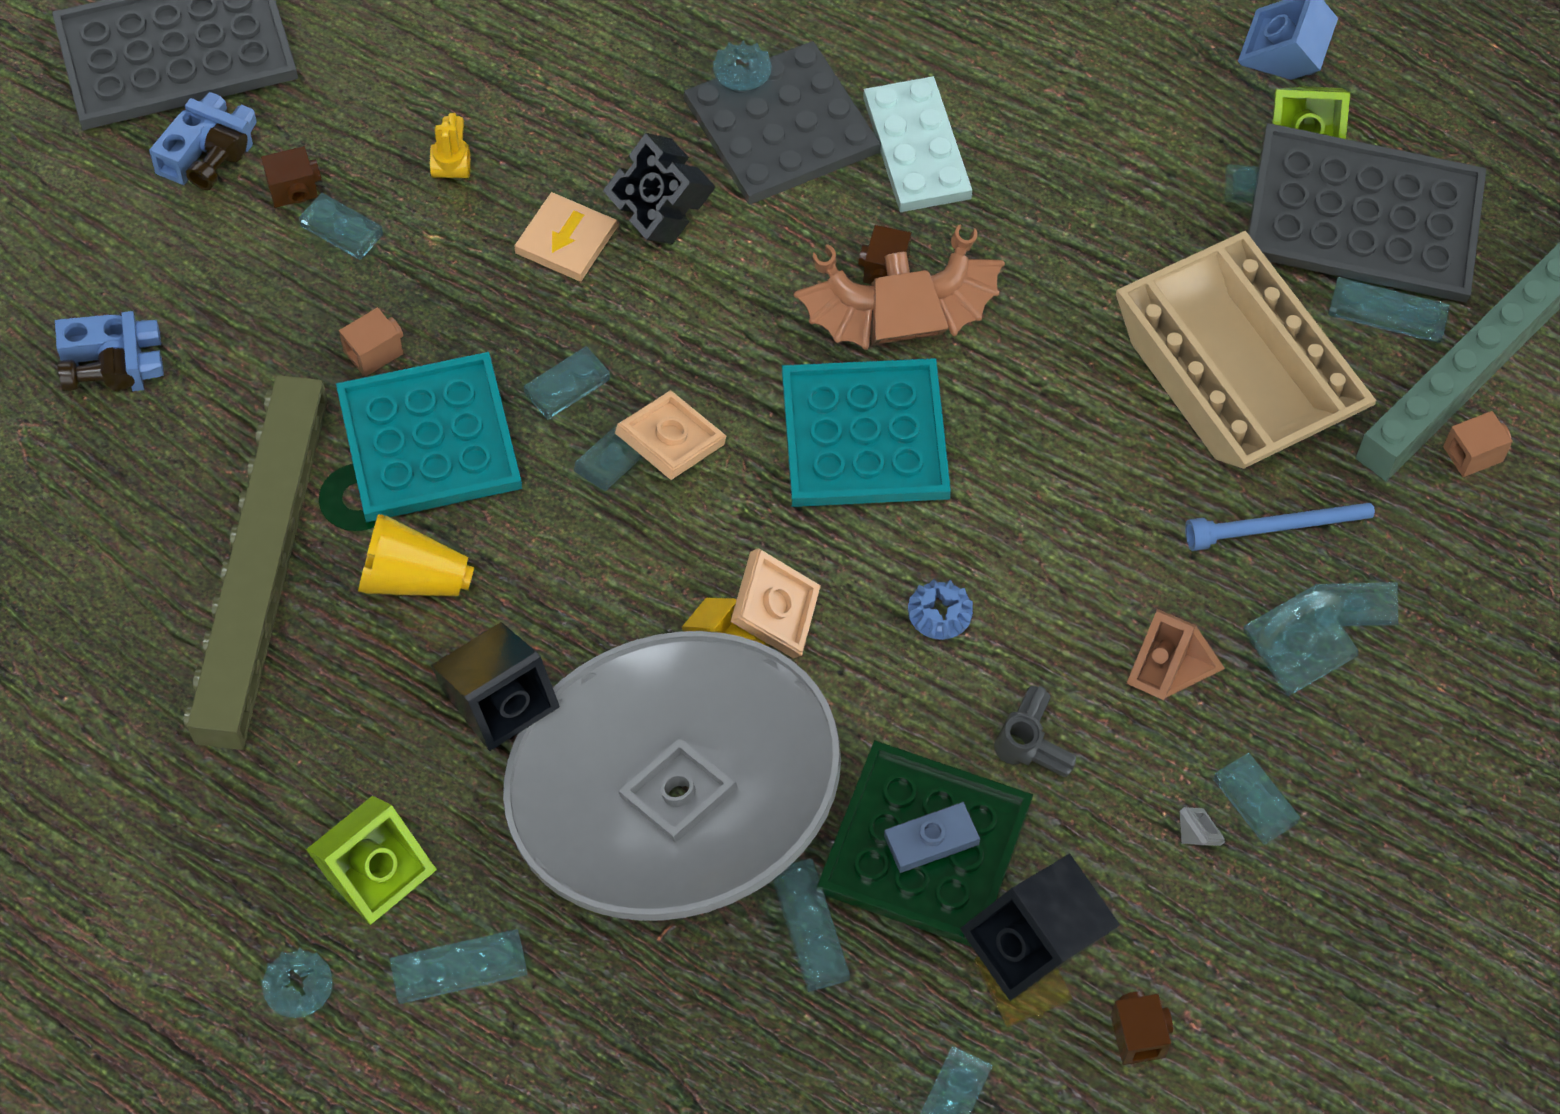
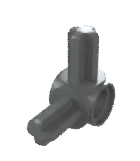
[994,685,1076,777]

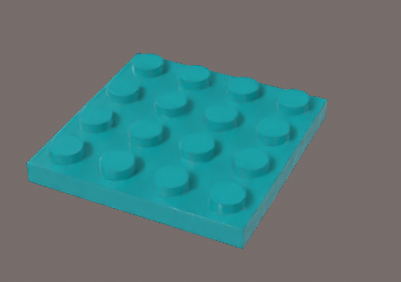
[336,352,522,522]
[782,358,951,507]

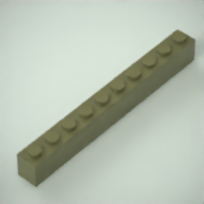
[184,375,328,750]

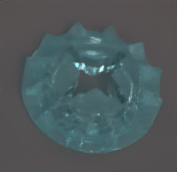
[713,40,772,91]
[261,947,333,1018]

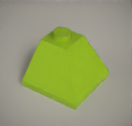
[1272,86,1350,139]

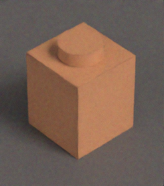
[339,307,404,377]
[1443,411,1513,477]

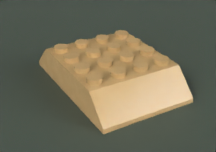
[1116,231,1376,469]

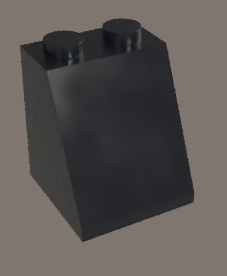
[431,622,560,751]
[960,854,1120,1001]

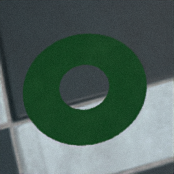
[319,464,376,531]

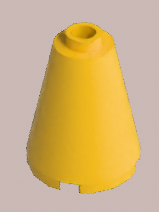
[358,514,474,596]

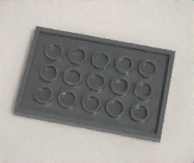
[52,0,298,130]
[1247,123,1487,303]

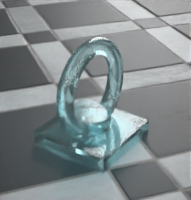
[1244,586,1358,696]

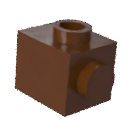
[261,146,322,208]
[858,225,912,284]
[1110,991,1173,1065]

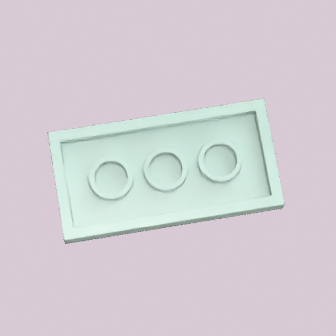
[863,76,972,212]

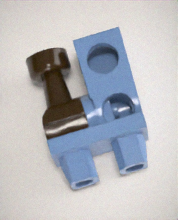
[149,92,257,191]
[55,311,164,392]

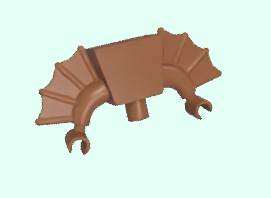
[794,224,1005,350]

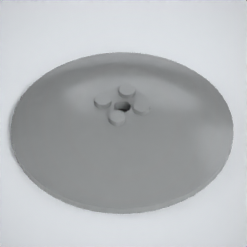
[503,631,841,921]

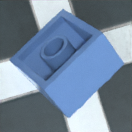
[1238,0,1338,80]

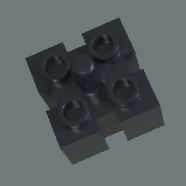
[603,133,716,244]

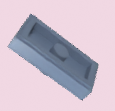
[884,802,980,873]

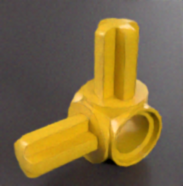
[430,113,471,178]

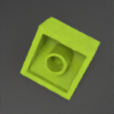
[306,796,437,925]

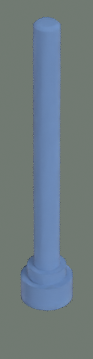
[1185,503,1375,551]

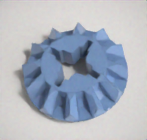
[908,579,973,640]

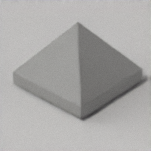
[1180,807,1225,846]

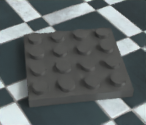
[684,41,880,205]

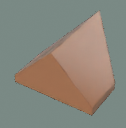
[1126,609,1225,700]

